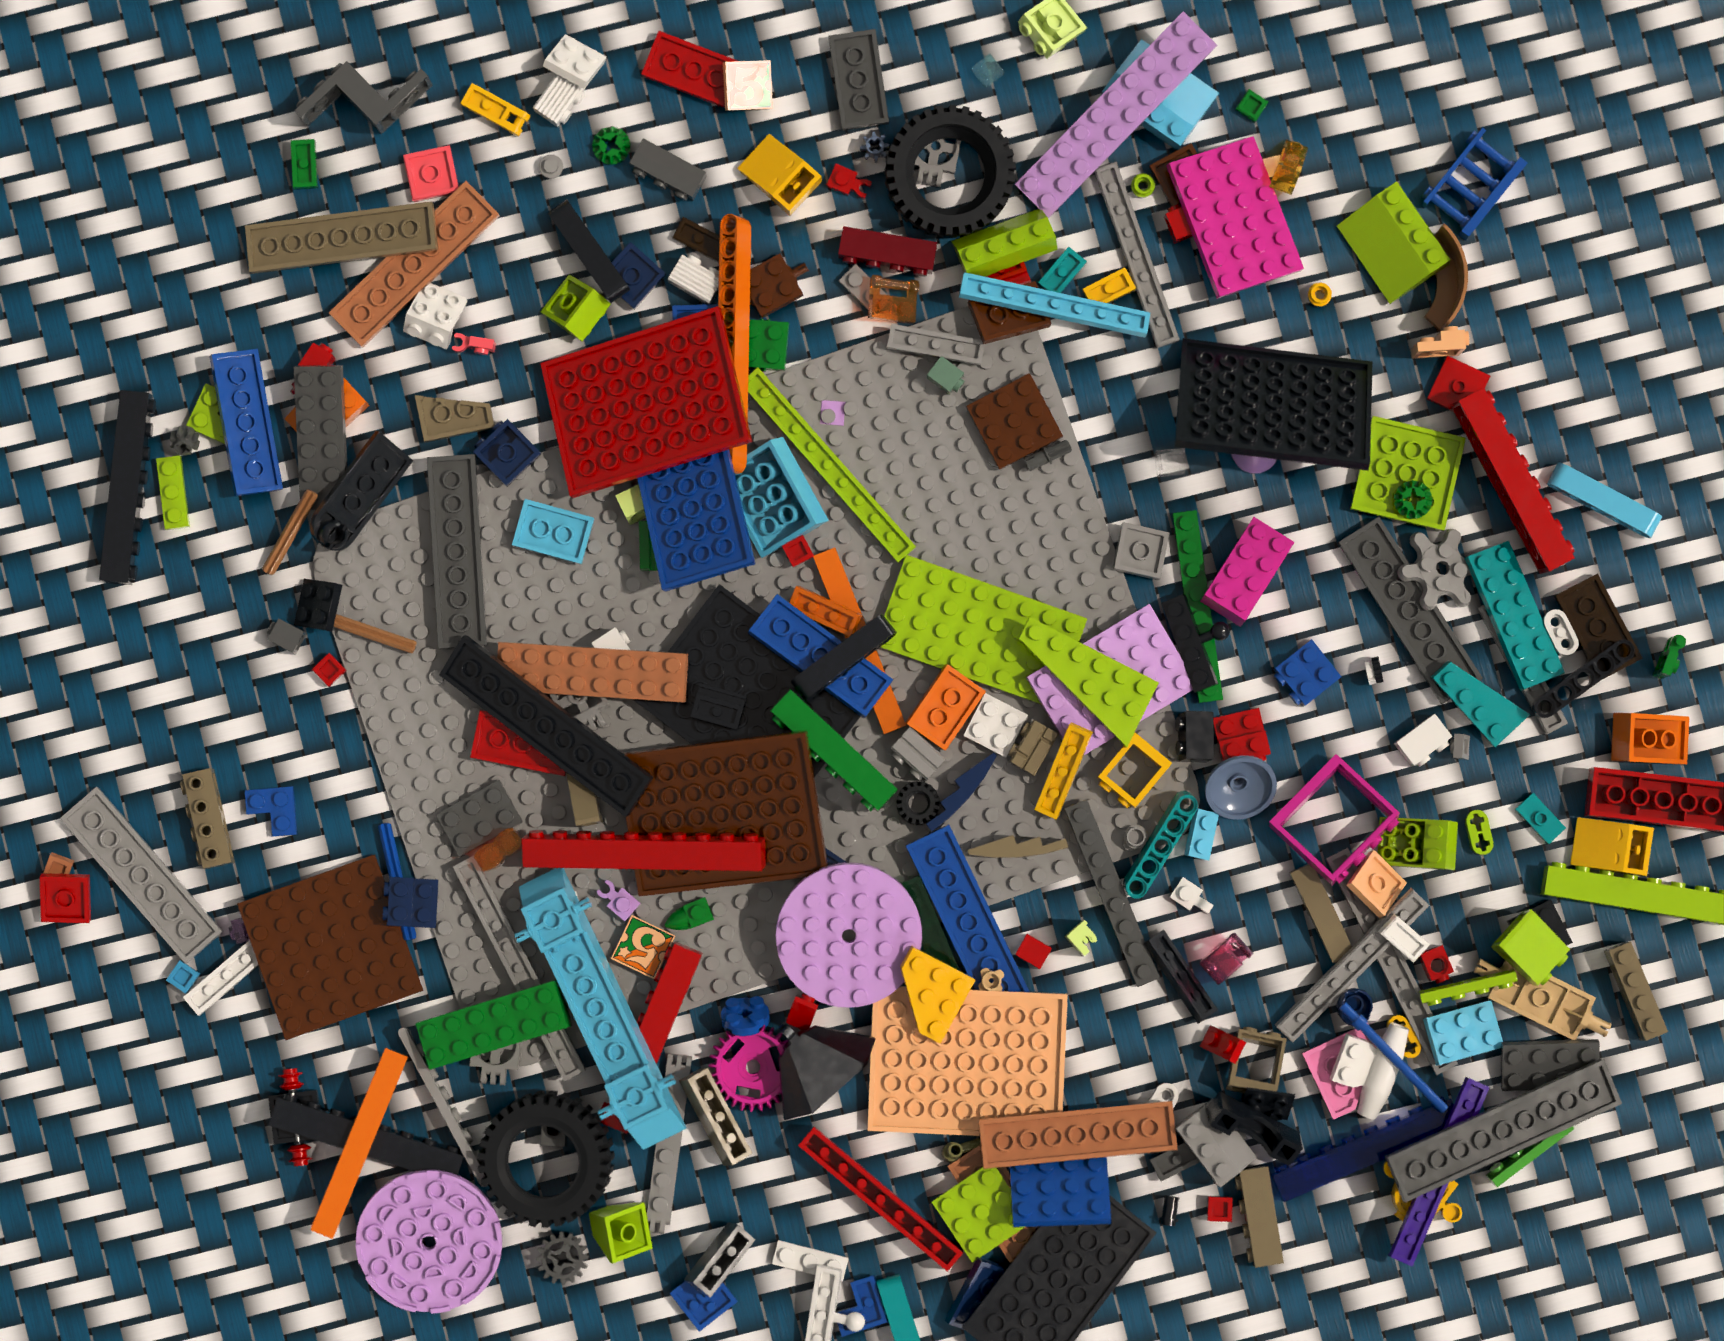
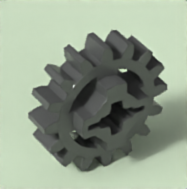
[536,1231,589,1285]

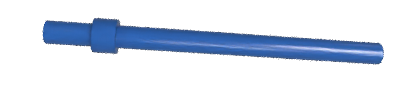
[1339,1002,1448,1113]

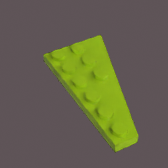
[1018,617,1159,748]

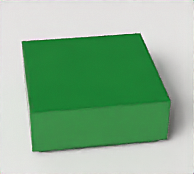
[1235,89,1268,123]

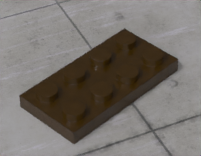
[1554,574,1643,678]

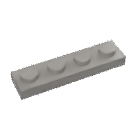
[887,324,985,366]

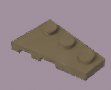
[415,395,495,443]

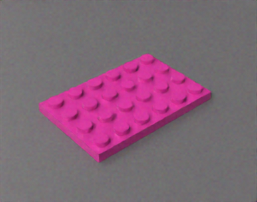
[1166,136,1304,299]

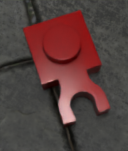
[826,164,872,200]

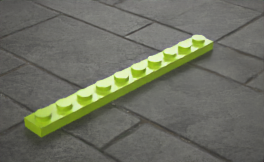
[748,367,916,563]

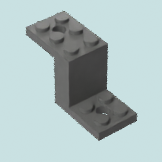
[295,61,433,134]

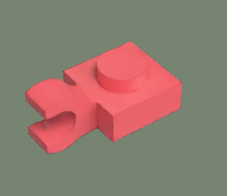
[452,333,496,355]

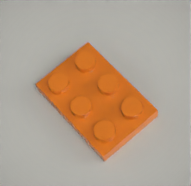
[905,664,986,751]

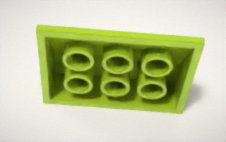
[1337,182,1451,304]

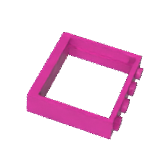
[1269,754,1400,885]

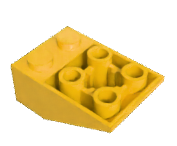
[737,134,822,216]
[1570,817,1654,876]

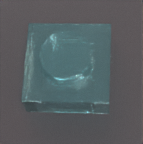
[971,54,1005,88]

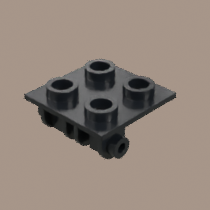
[1241,1087,1295,1120]

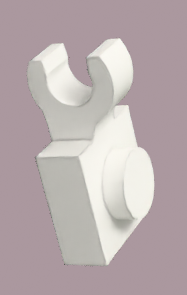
[1169,877,1214,914]

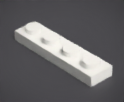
[183,940,259,1016]

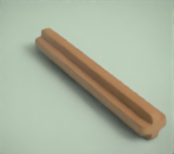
[262,489,318,575]
[334,614,417,653]

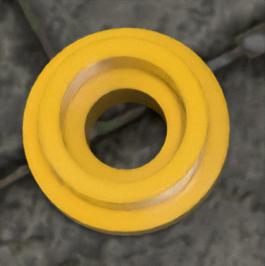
[1308,283,1332,307]

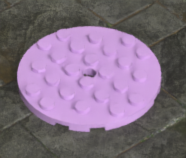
[776,862,922,1008]
[355,1170,503,1314]

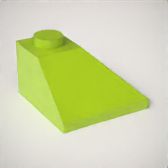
[589,1202,653,1264]

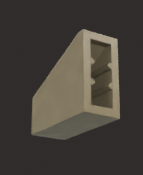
[566,772,603,828]

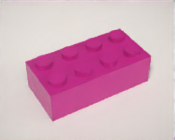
[1200,517,1295,627]

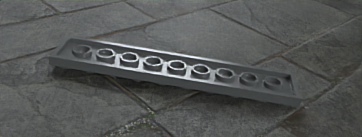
[1385,1058,1622,1202]

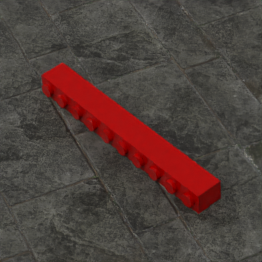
[522,830,766,871]

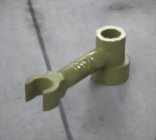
[941,1138,981,1163]

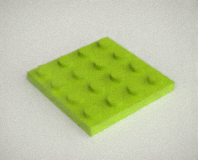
[1350,416,1466,531]

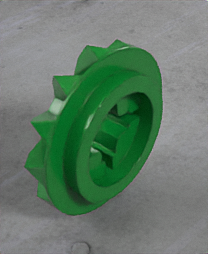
[592,126,630,165]
[1394,480,1433,519]

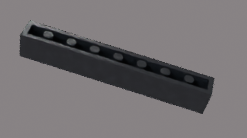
[99,390,156,585]
[269,1093,464,1175]

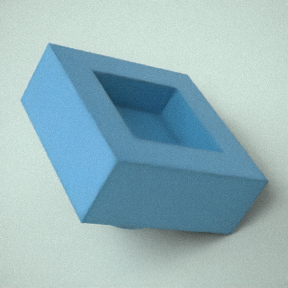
[166,960,201,994]

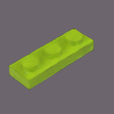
[156,455,190,530]

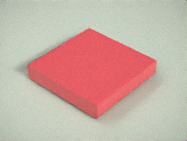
[403,145,459,203]

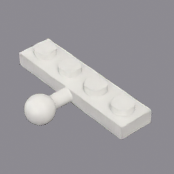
[805,1264,865,1341]

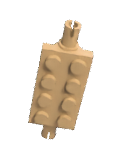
[1474,959,1612,1040]

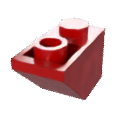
[786,993,819,1030]

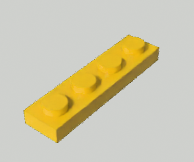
[1034,722,1093,819]

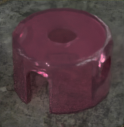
[1199,933,1253,985]

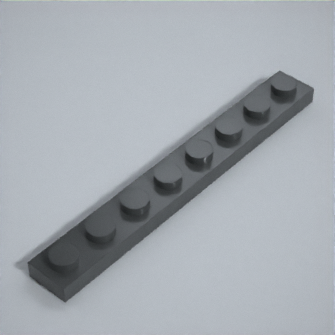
[1064,799,1160,987]

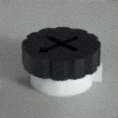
[1365,656,1384,685]

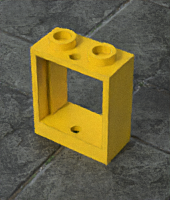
[1097,732,1172,809]

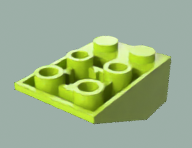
[1377,817,1458,870]

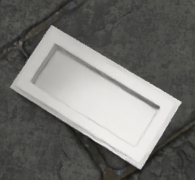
[1378,913,1430,963]

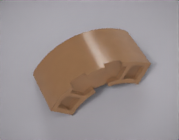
[1424,223,1468,331]

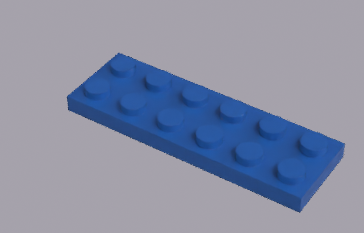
[209,349,283,496]
[748,594,893,719]

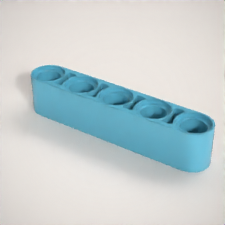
[1547,462,1662,538]

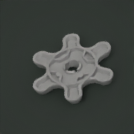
[1397,529,1471,611]

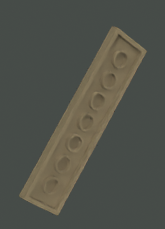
[245,201,438,274]

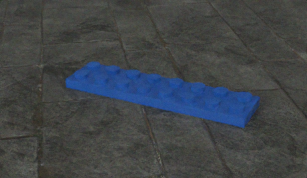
[905,824,1030,992]

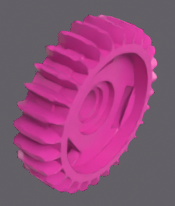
[708,1025,789,1112]

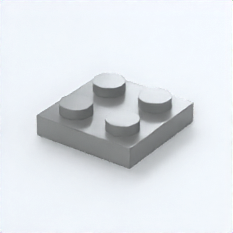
[1112,522,1170,580]

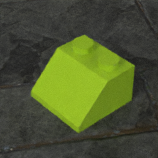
[541,274,611,342]

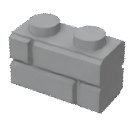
[891,727,946,781]

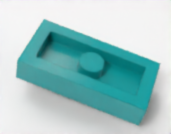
[1038,246,1087,293]

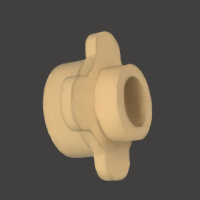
[979,968,1004,991]

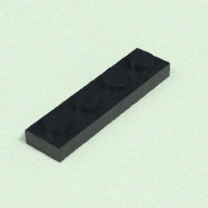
[1144,930,1218,1024]

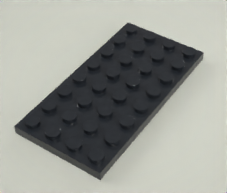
[961,1196,1157,1341]

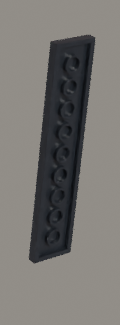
[439,635,654,817]

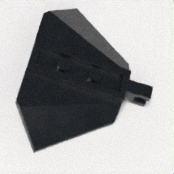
[778,1021,876,1120]

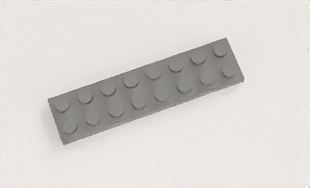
[60,787,223,964]

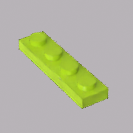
[1419,969,1518,1006]

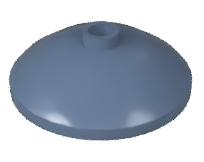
[1205,755,1277,820]

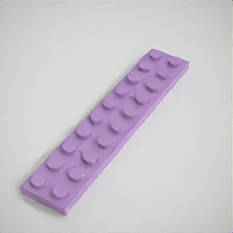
[1015,11,1218,218]

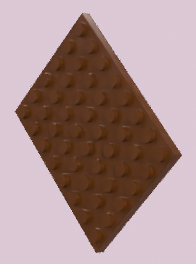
[623,731,828,896]

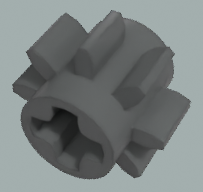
[169,426,200,455]

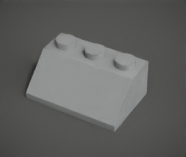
[1175,1098,1256,1187]

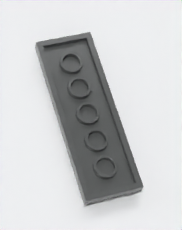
[294,365,347,510]

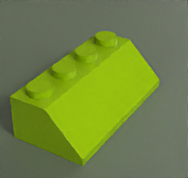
[952,209,1058,277]

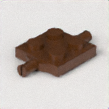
[750,253,809,318]

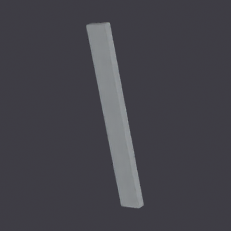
[1094,162,1180,349]
[1275,888,1430,1042]

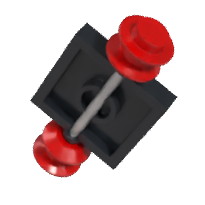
[268,1068,319,1166]

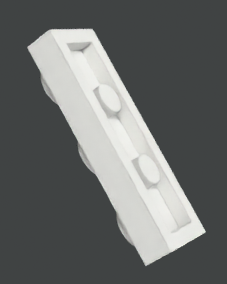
[772,1240,848,1282]

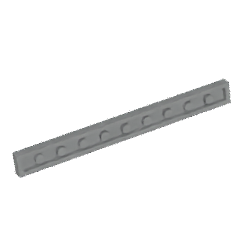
[1326,848,1458,1075]
[453,856,586,1082]

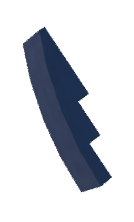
[926,753,997,833]

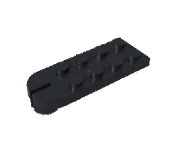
[310,431,413,551]

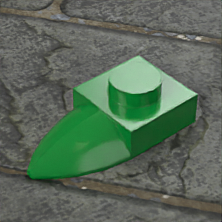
[664,897,714,930]

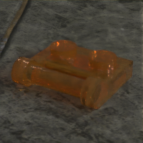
[868,275,919,324]

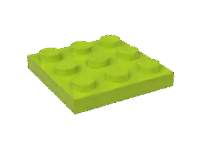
[931,1167,1025,1263]

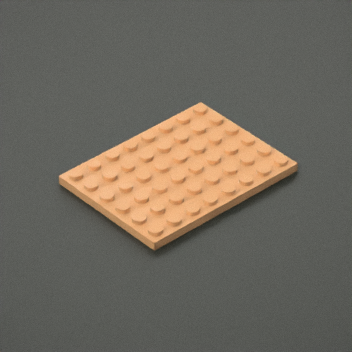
[867,986,1068,1136]

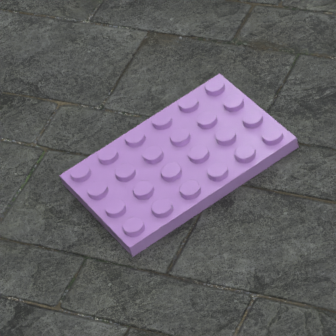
[1026,604,1193,755]

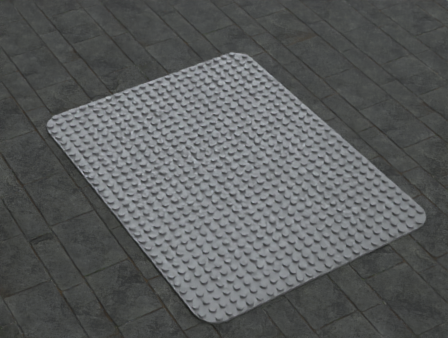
[313,306,1200,1067]

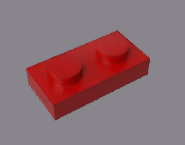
[1200,1025,1246,1064]

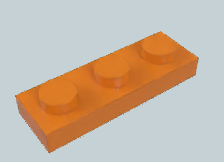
[789,586,862,637]

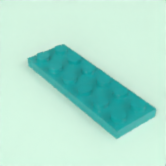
[1464,541,1565,691]

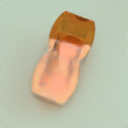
[474,828,522,872]

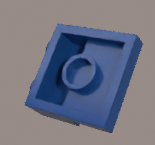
[1273,639,1342,707]

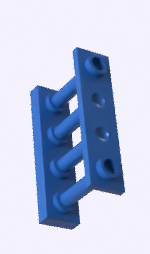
[1421,128,1527,241]

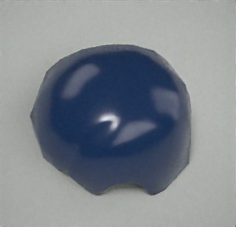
[1336,988,1373,1026]

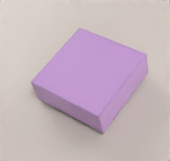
[820,400,846,426]

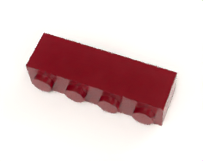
[838,226,937,277]

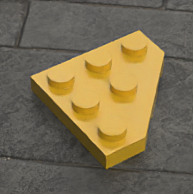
[900,946,975,1044]

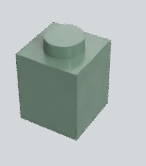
[927,356,965,395]

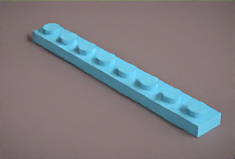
[959,272,1150,338]

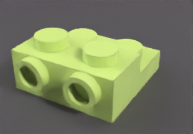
[1018,0,1087,59]

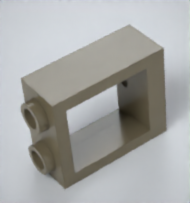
[1226,1027,1286,1093]

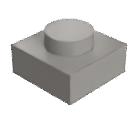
[1450,734,1470,760]

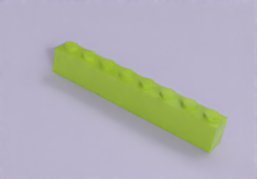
[1540,862,1724,925]

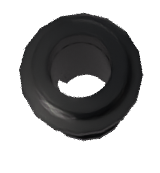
[1159,1195,1179,1227]

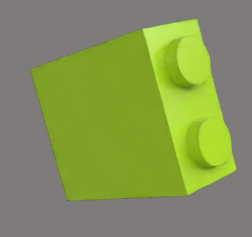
[1491,909,1570,986]

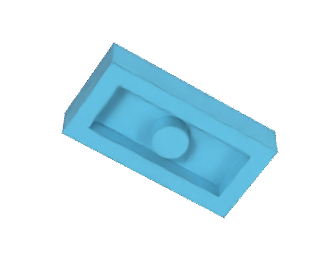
[1184,808,1219,861]

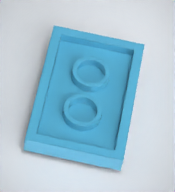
[512,499,595,565]
[1423,1000,1503,1066]

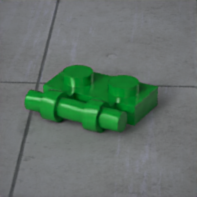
[1653,635,1686,679]

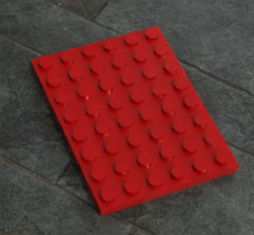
[540,306,752,498]

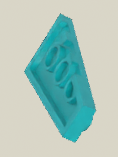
[1431,661,1530,747]

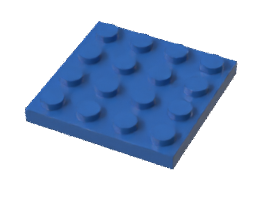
[1010,1157,1111,1227]

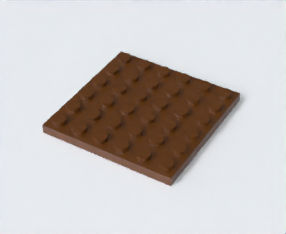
[237,854,424,1041]

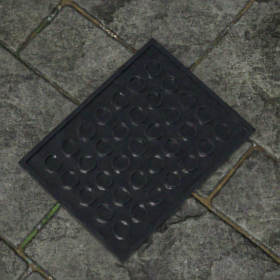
[1175,338,1373,470]
[632,584,861,778]

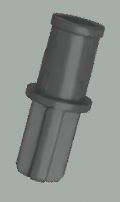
[1024,440,1072,471]

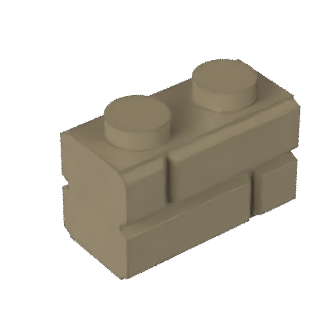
[1008,720,1059,777]

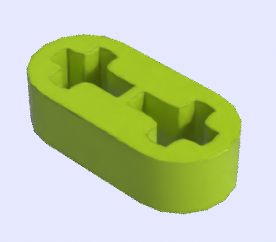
[1465,810,1493,855]

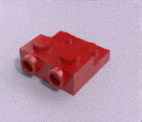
[1213,708,1271,762]

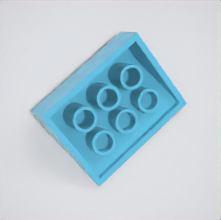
[1101,39,1219,150]
[735,437,829,558]

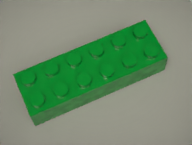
[771,689,898,812]
[415,980,572,1070]

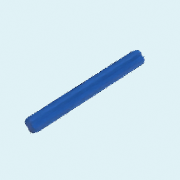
[378,823,416,941]

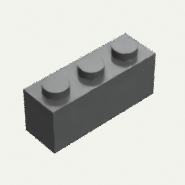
[629,138,707,201]
[684,1222,755,1298]

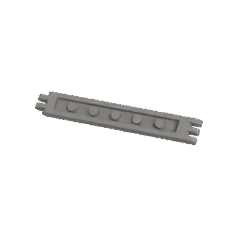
[398,1028,488,1187]
[647,1053,692,1234]

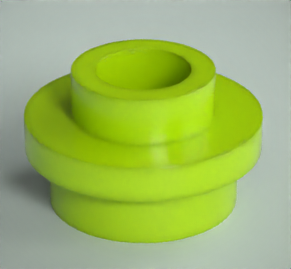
[1131,174,1155,198]

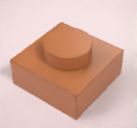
[44,852,74,874]

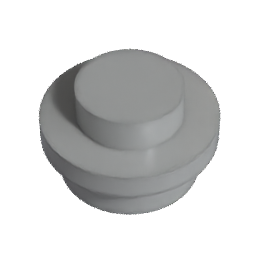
[539,155,563,179]
[1124,825,1148,849]

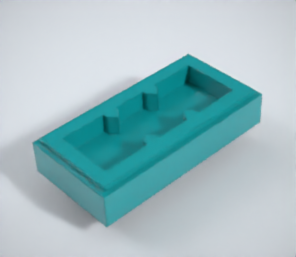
[1515,793,1566,845]

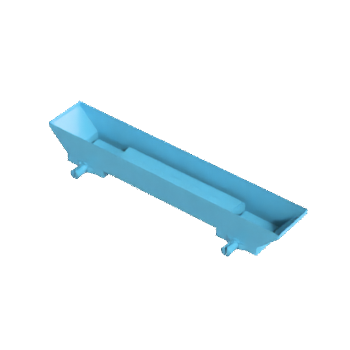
[514,868,687,1150]

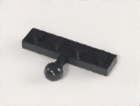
[1161,594,1230,693]

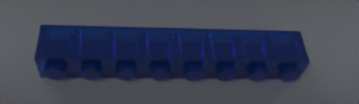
[1271,1096,1454,1202]

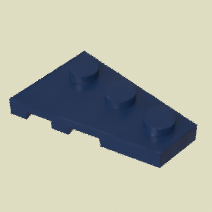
[945,1257,1007,1329]

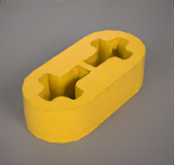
[1386,1015,1421,1058]

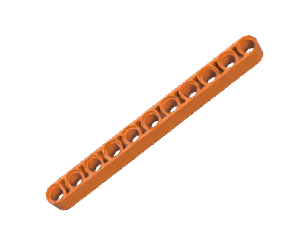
[718,214,751,474]

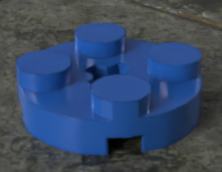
[721,996,770,1036]

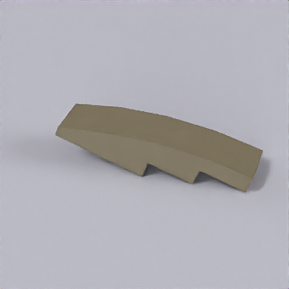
[967,835,1069,858]
[1289,864,1352,964]

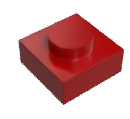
[782,535,814,568]
[312,653,347,687]
[1207,1196,1233,1222]

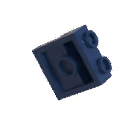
[473,419,541,487]
[383,877,439,928]

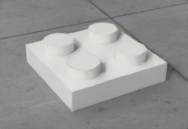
[543,34,606,89]
[963,693,1028,758]

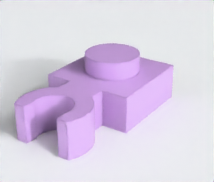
[597,880,641,922]

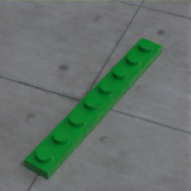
[1172,510,1223,703]

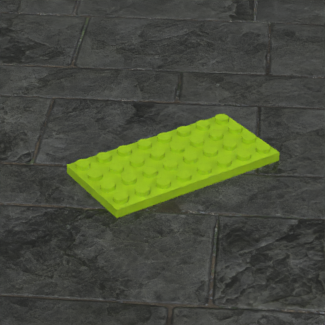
[880,555,1087,704]

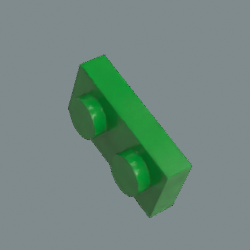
[291,139,318,189]

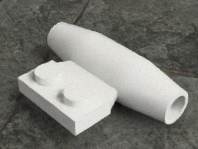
[1329,1022,1409,1120]

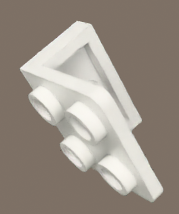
[403,283,467,350]

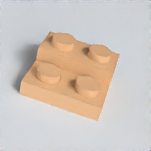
[1411,326,1469,359]

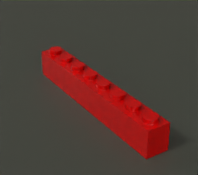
[599,942,703,1134]
[798,1126,963,1272]

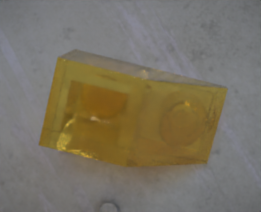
[1269,140,1308,195]

